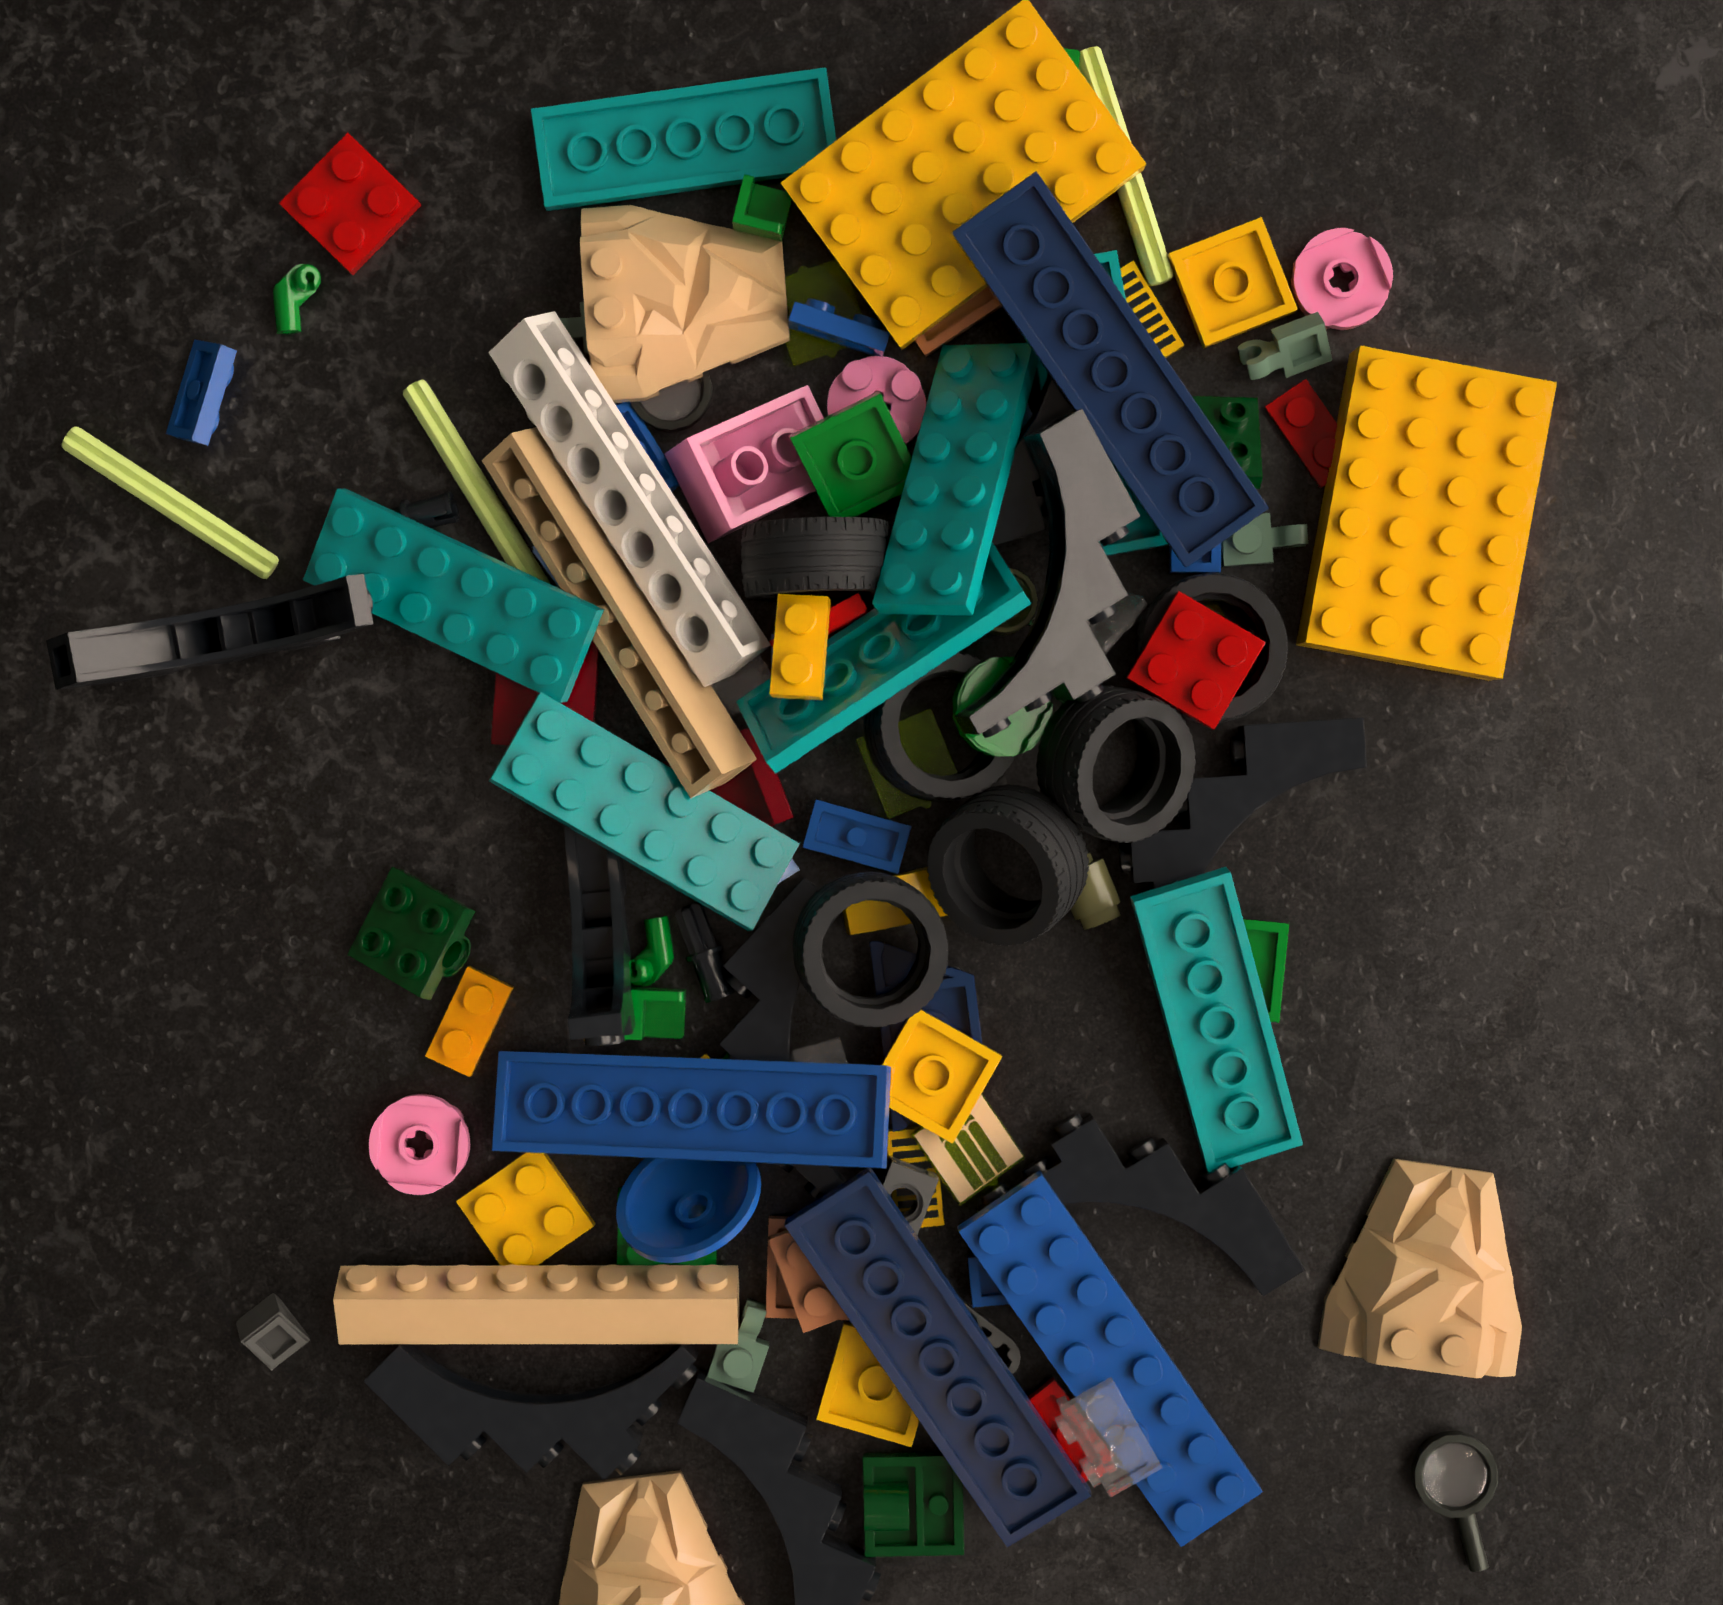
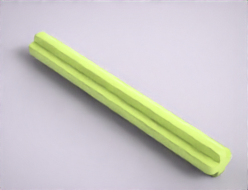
[1079,46,1173,286]
[403,379,550,584]
[61,426,279,579]

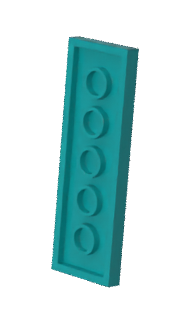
[531,67,836,211]
[872,343,1039,616]
[303,489,604,703]
[736,543,1032,774]
[488,692,800,931]
[1130,867,1303,1173]

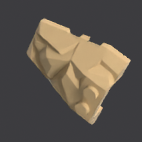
[580,205,790,403]
[1317,1158,1522,1378]
[558,1470,745,1605]

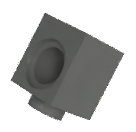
[880,1156,939,1235]

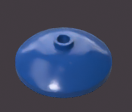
[616,1158,761,1263]

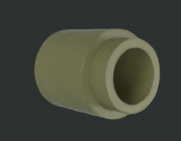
[1070,852,1121,930]

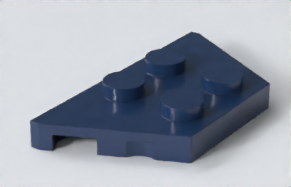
[869,940,982,1132]

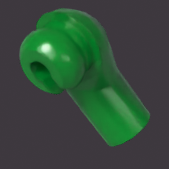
[273,264,321,334]
[628,916,674,987]

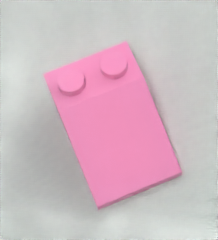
[665,385,824,543]

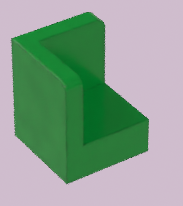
[732,174,792,241]
[625,987,686,1040]

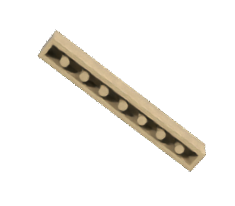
[482,427,757,798]
[333,1264,740,1345]

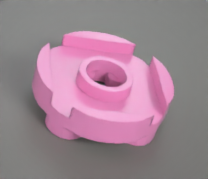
[1291,228,1393,330]
[827,356,926,445]
[369,1094,470,1195]

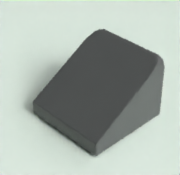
[236,1293,310,1370]

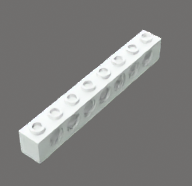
[488,311,770,687]

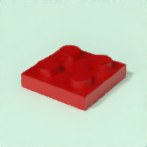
[279,133,421,275]
[1126,591,1266,730]

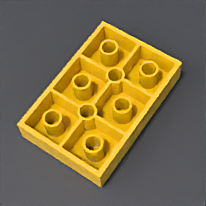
[781,0,1146,350]
[1296,346,1557,681]

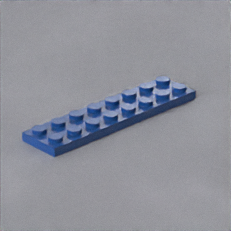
[492,1051,891,1169]
[957,1170,1263,1547]

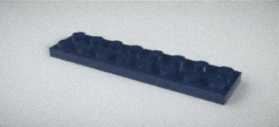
[951,171,1269,567]
[785,1168,1091,1547]

